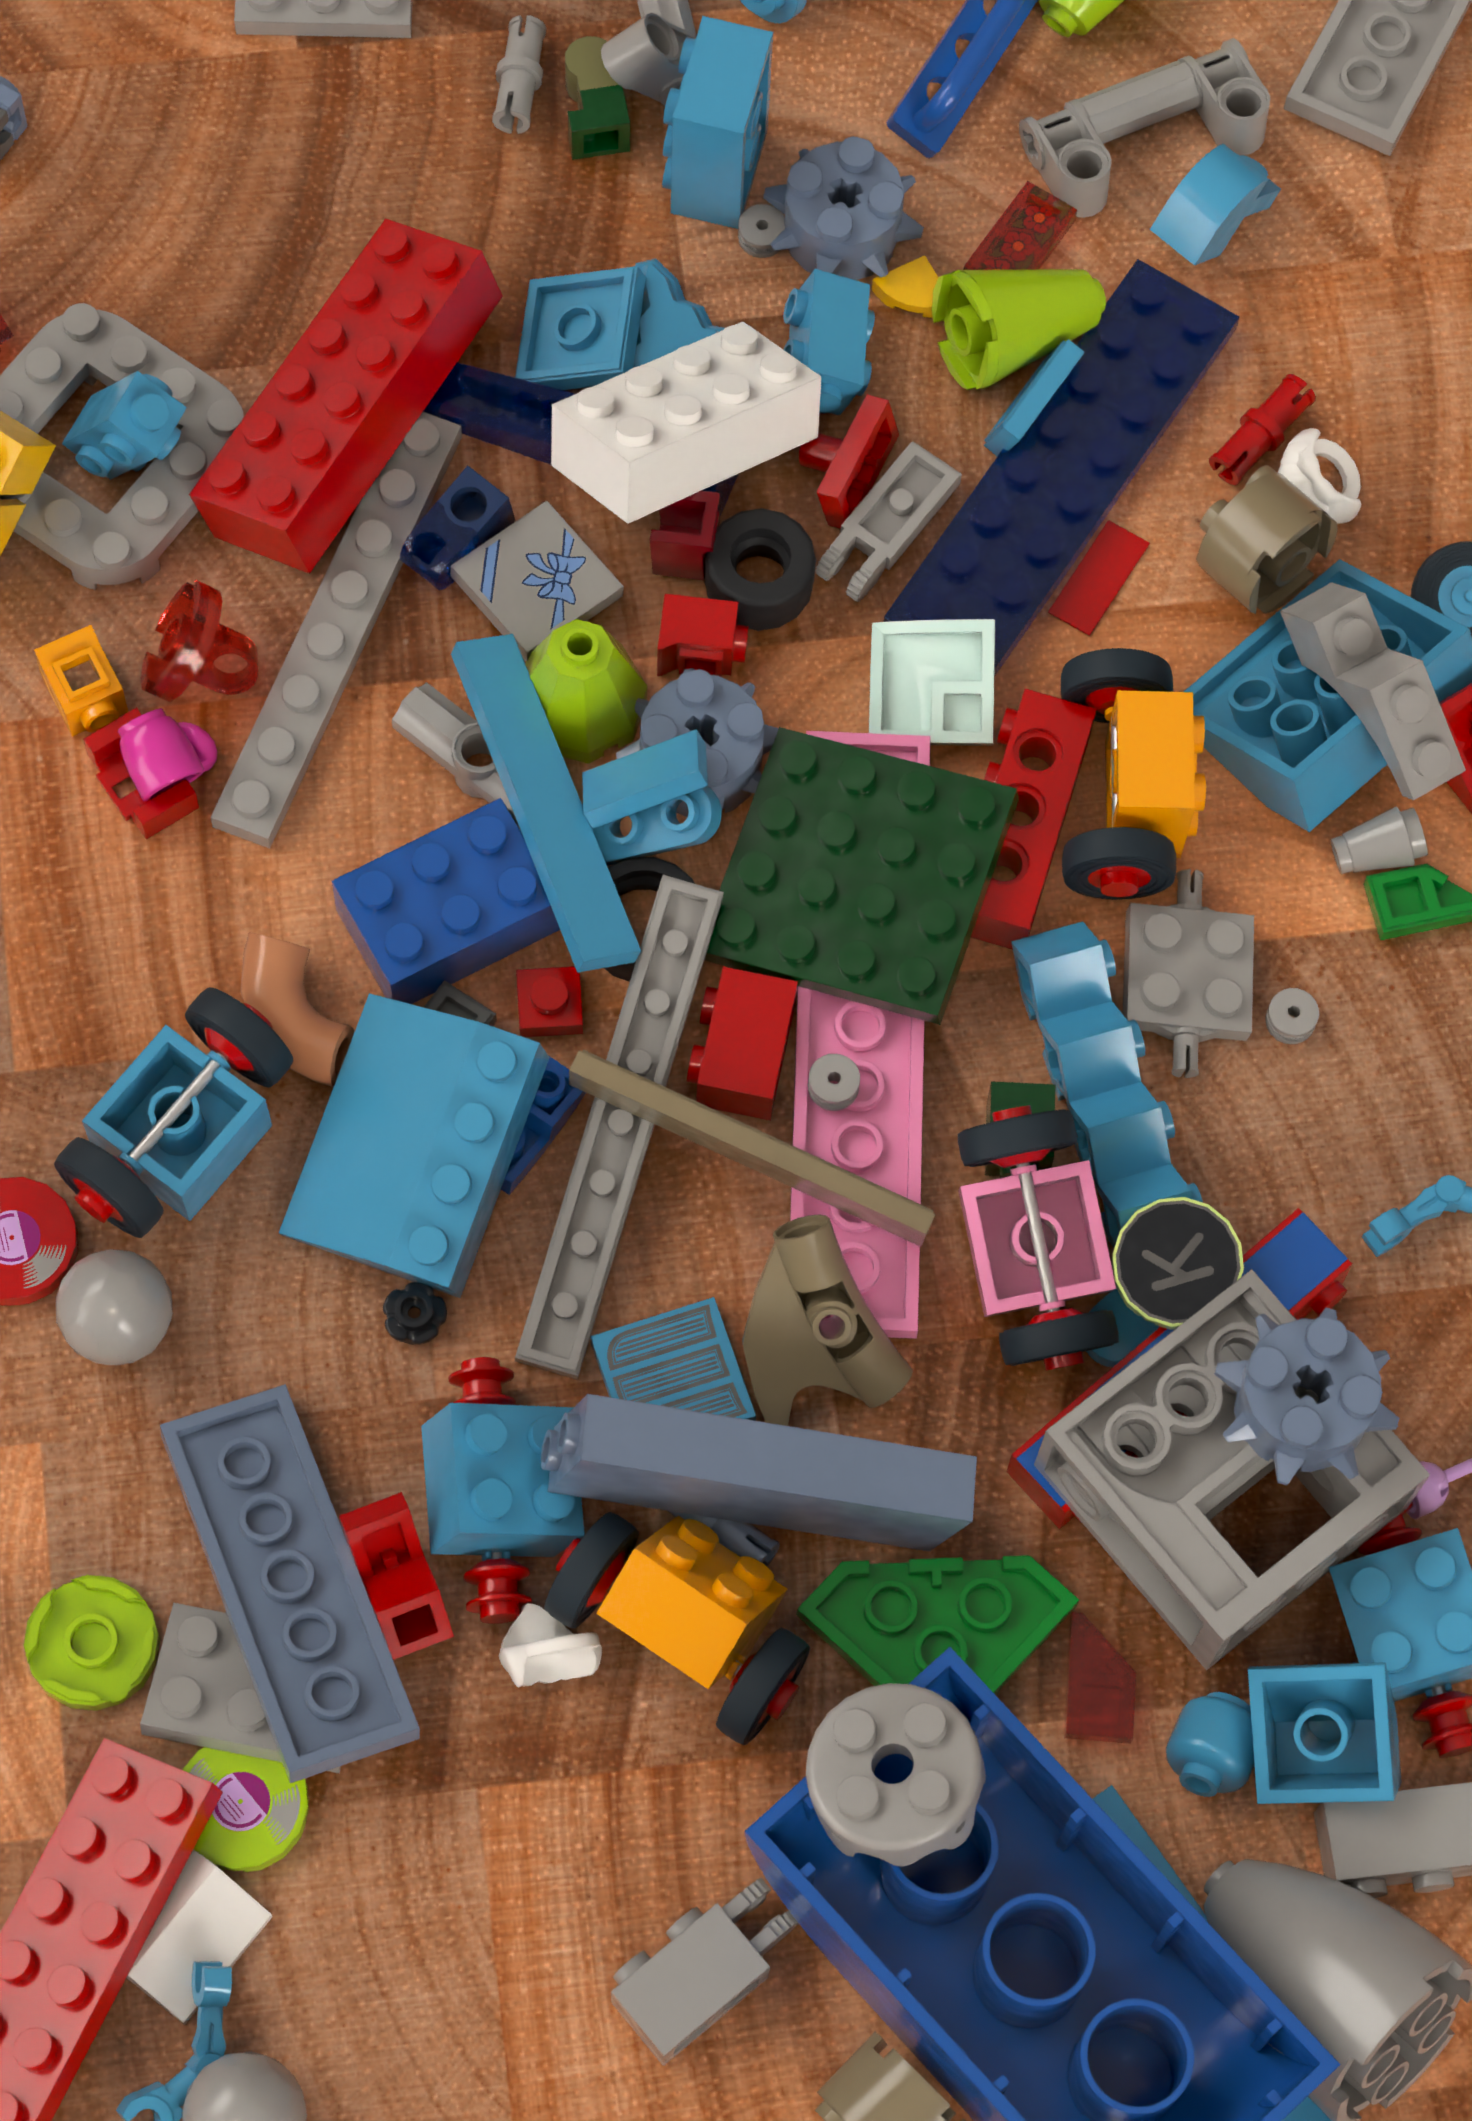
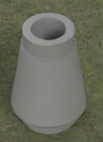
[1330,806,1428,875]

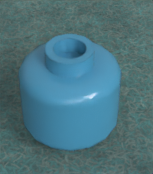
[1166,1692,1254,1797]

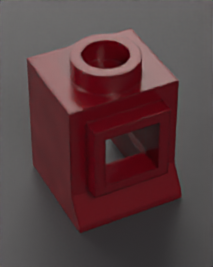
[650,491,720,580]

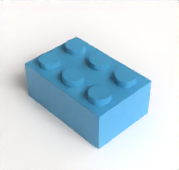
[662,16,773,229]

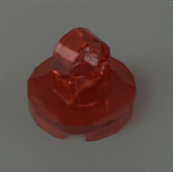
[140,580,258,702]

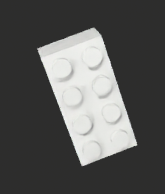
[551,322,821,524]

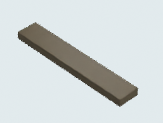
[569,1049,935,1247]

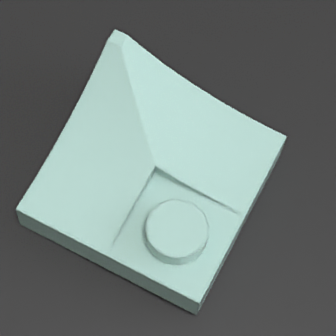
[869,619,995,746]

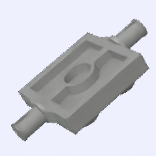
[1123,869,1254,1078]

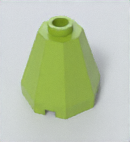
[526,619,647,764]

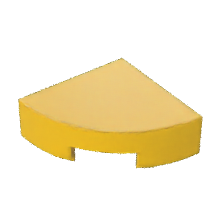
[872,255,939,318]

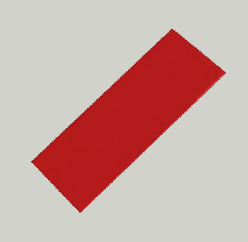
[1047,520,1150,636]

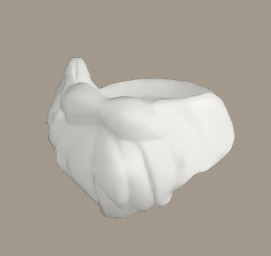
[1278,428,1362,524]
[499,1603,602,1687]

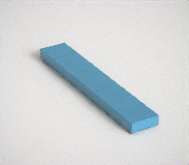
[451,634,641,973]

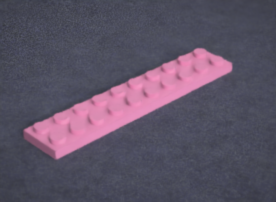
[790,731,930,1339]

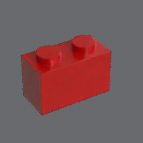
[686,967,798,1121]

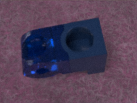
[400,465,516,590]

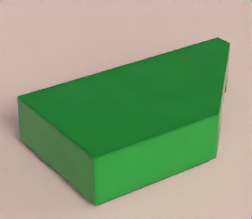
[1363,863,1472,941]

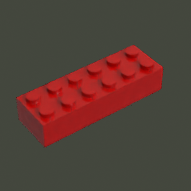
[189,218,503,574]

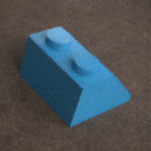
[1248,1662,1402,1804]

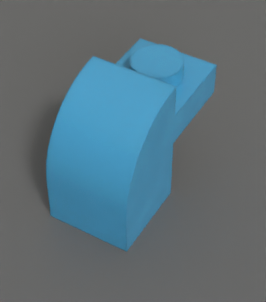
[1150,143,1281,266]

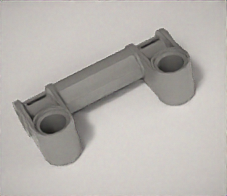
[601,0,697,106]
[1019,38,1271,218]

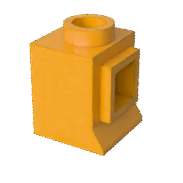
[34,625,128,736]

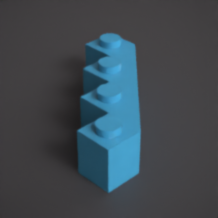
[1011,921,1203,1248]

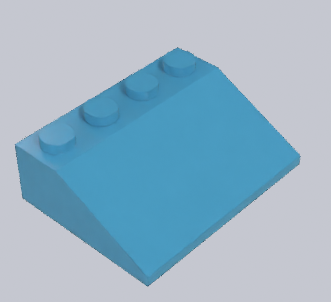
[1184,559,1472,832]
[279,993,550,1298]

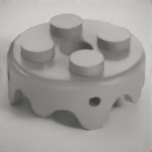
[805,1683,986,1866]

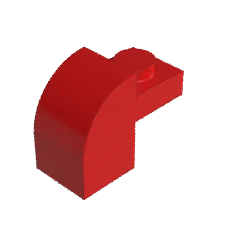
[339,1492,454,1660]

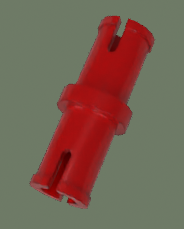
[1209,374,1316,485]

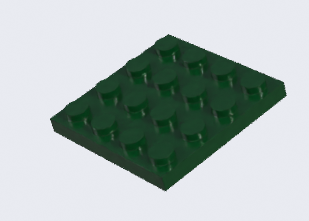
[704,727,1019,1025]

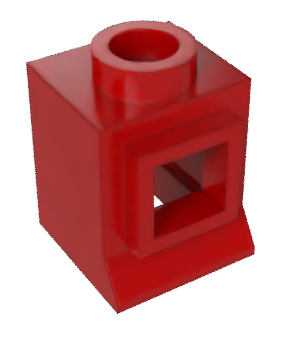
[657,594,749,677]

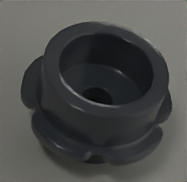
[383,1282,447,1345]

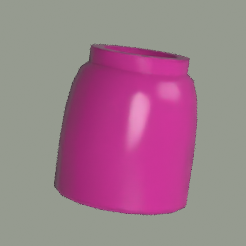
[118,708,218,801]

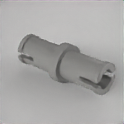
[492,15,546,134]

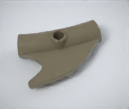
[742,1214,913,1426]

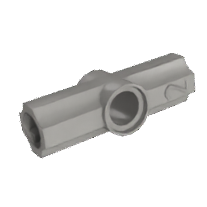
[392,682,519,826]

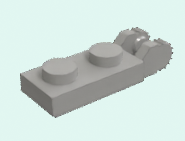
[815,441,962,602]

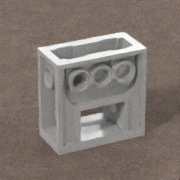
[1034,1269,1430,1671]

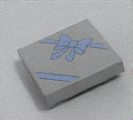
[450,501,624,661]

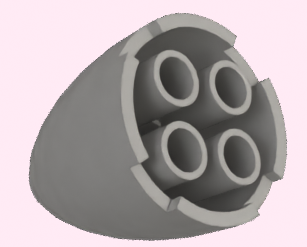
[1204,1859,1472,2121]

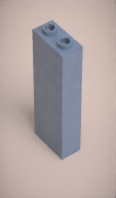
[541,1394,977,1551]

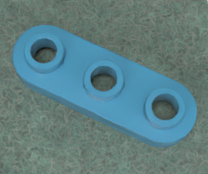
[582,786,722,866]

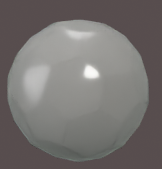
[55,1249,173,1365]
[182,2051,307,2121]

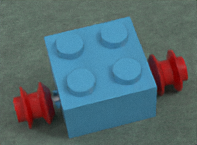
[421,1357,585,1624]
[1329,1502,1472,1758]

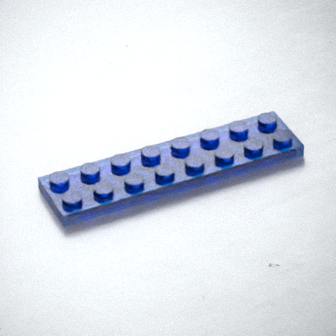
[883,259,1240,677]

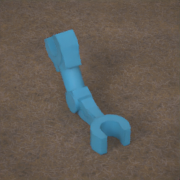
[1362,1175,1472,1257]
[116,1961,232,2121]

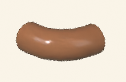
[240,932,354,1087]

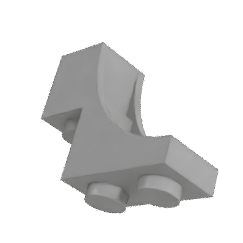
[1280,582,1466,800]

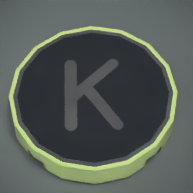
[1111,1197,1244,1330]

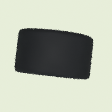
[704,508,816,631]

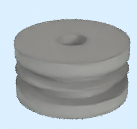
[738,204,786,258]
[1265,988,1319,1044]
[808,1054,860,1111]

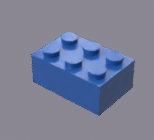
[332,798,560,1004]

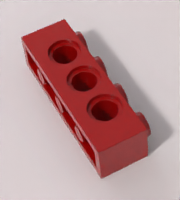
[971,688,1097,950]

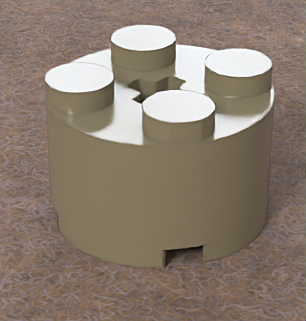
[1196,465,1338,614]
[815,2031,966,2121]

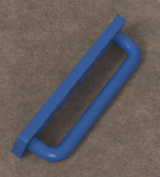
[886,0,1038,158]

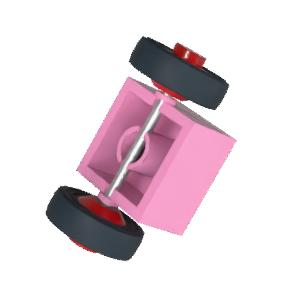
[958,1105,1119,1371]

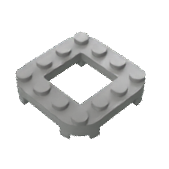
[0,303,244,590]

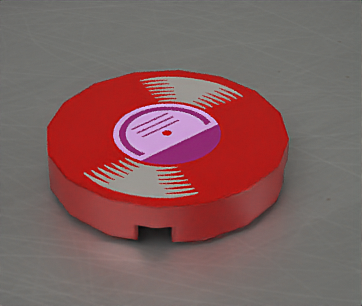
[0,1177,78,1306]

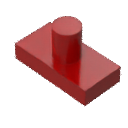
[799,394,899,529]

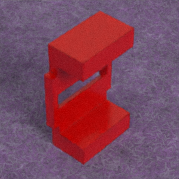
[83,707,199,840]

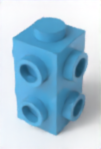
[783,269,875,416]
[62,371,187,480]

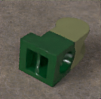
[565,36,630,160]

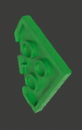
[796,1555,1079,1695]

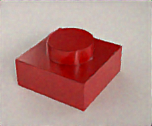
[516,966,583,1037]

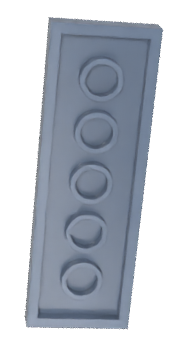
[160,1384,420,1783]

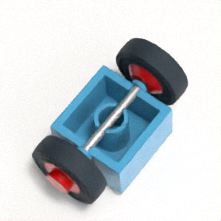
[54,987,293,1238]

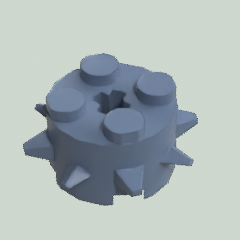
[763,136,924,280]
[616,668,779,817]
[1214,1307,1400,1486]

